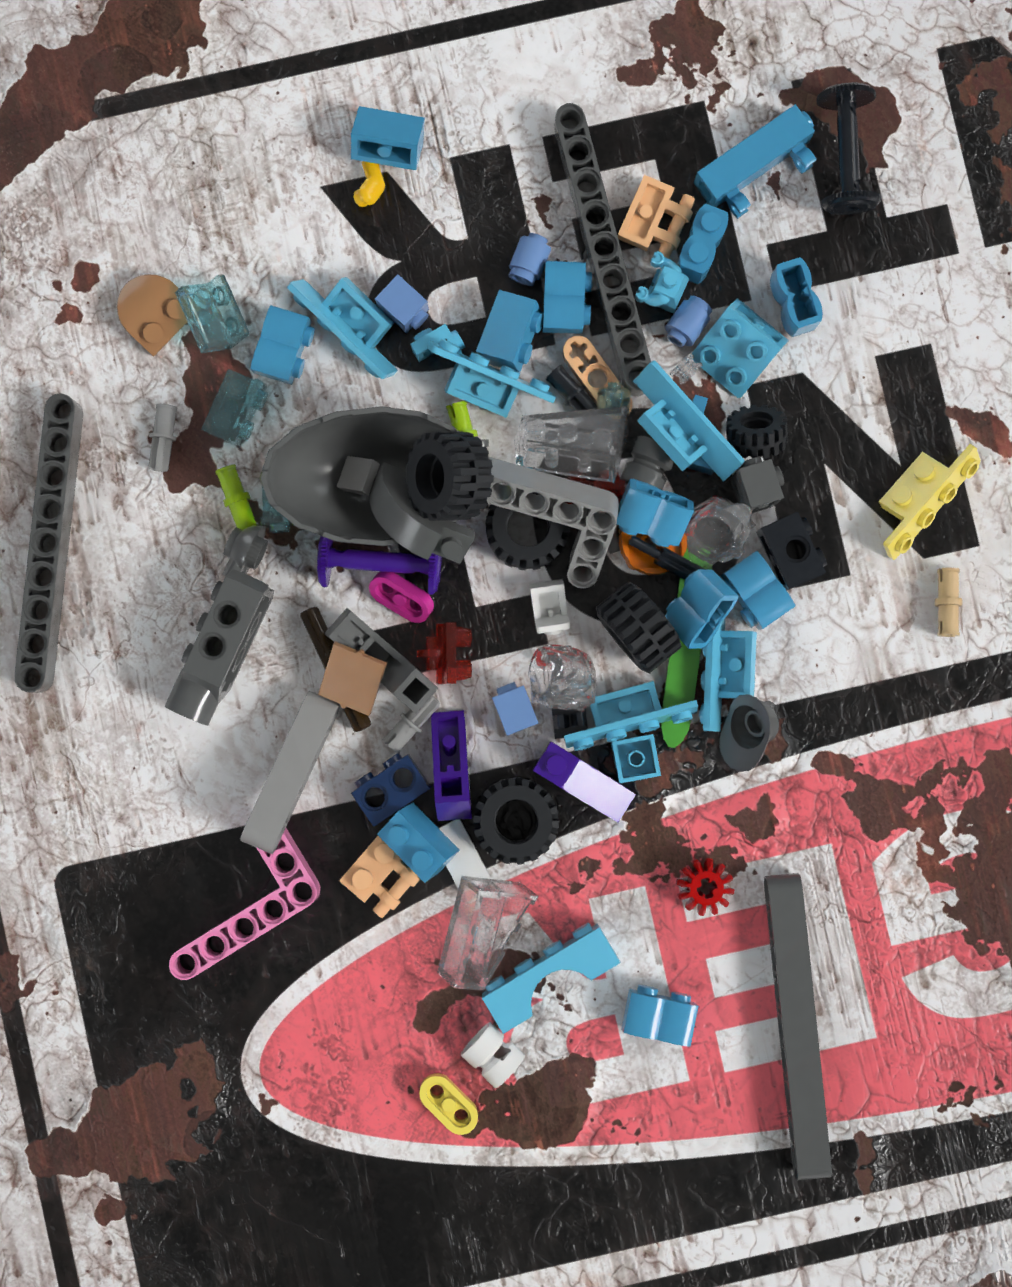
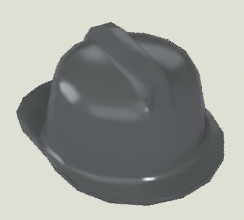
[719,694,779,772]

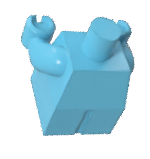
[635,251,689,314]

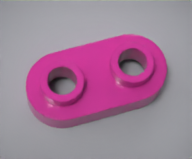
[369,572,434,623]

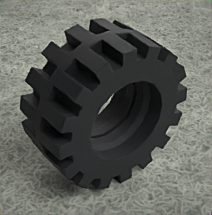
[726,405,788,459]

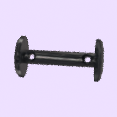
[816,82,881,215]

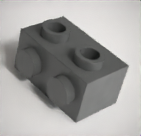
[730,457,784,517]

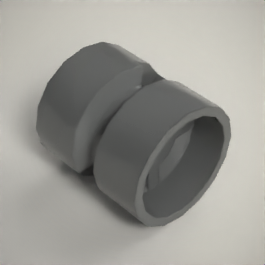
[620,436,674,490]

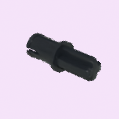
[545,365,603,426]

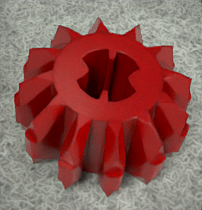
[676,858,734,916]

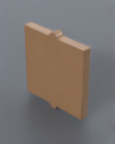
[318,642,387,716]

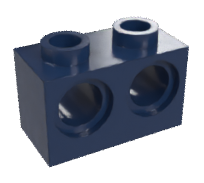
[351,753,431,827]

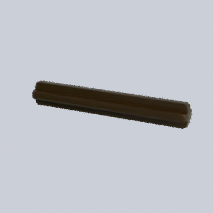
[300,607,371,732]

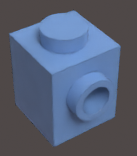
[375,274,429,334]
[492,682,539,736]

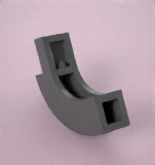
[369,462,475,564]
[325,608,438,713]

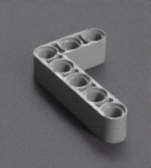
[487,457,619,588]

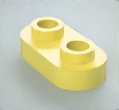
[419,1073,478,1135]

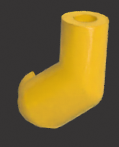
[354,161,385,207]

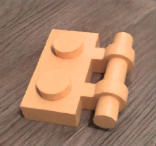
[617,175,695,259]
[339,836,420,918]

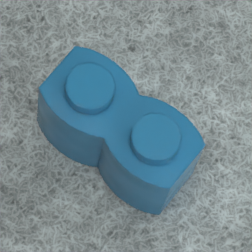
[677,204,728,284]
[770,257,823,337]
[543,261,592,334]
[250,305,315,385]
[617,479,694,547]
[720,551,796,630]
[665,569,738,649]
[621,985,699,1047]

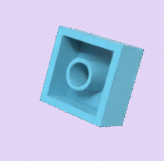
[611,734,661,783]

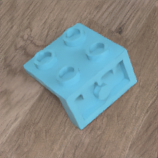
[690,298,789,398]

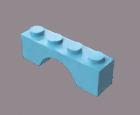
[482,923,621,1034]

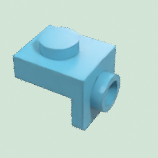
[411,324,465,362]

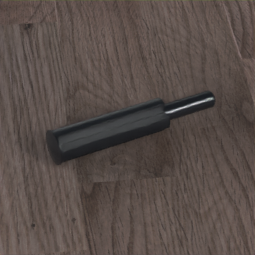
[628,536,723,580]

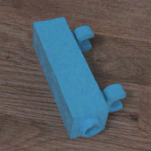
[694,104,817,219]

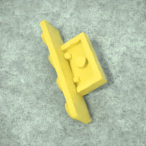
[879,444,981,560]

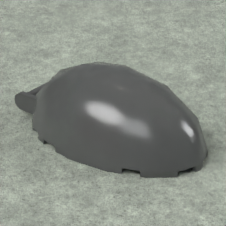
[260,406,489,546]

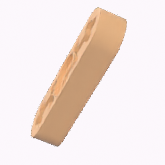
[563,336,632,422]

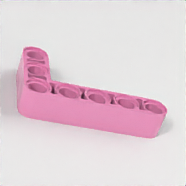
[169,828,321,980]

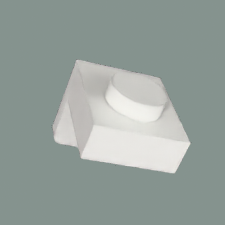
[529,579,570,635]

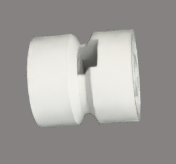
[460,1022,525,1088]

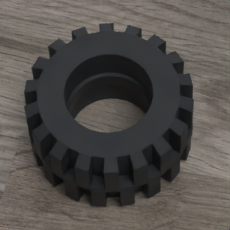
[405,432,494,521]
[485,492,570,571]
[596,581,682,674]
[473,777,559,865]

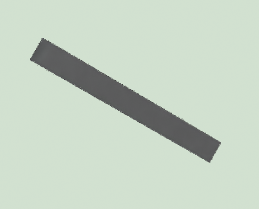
[554,103,651,396]
[14,393,83,693]
[764,873,832,1181]

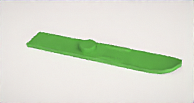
[661,549,714,748]

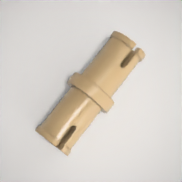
[935,568,962,637]

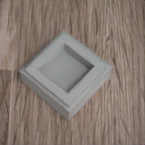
[337,456,380,496]

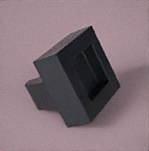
[551,702,588,739]

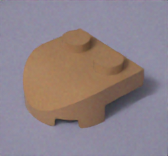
[117,274,200,357]

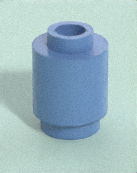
[509,233,551,286]
[665,296,712,347]

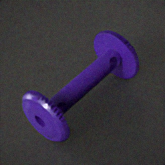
[317,536,442,595]

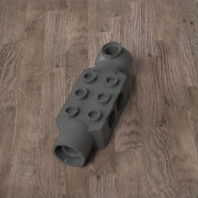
[165,525,274,726]

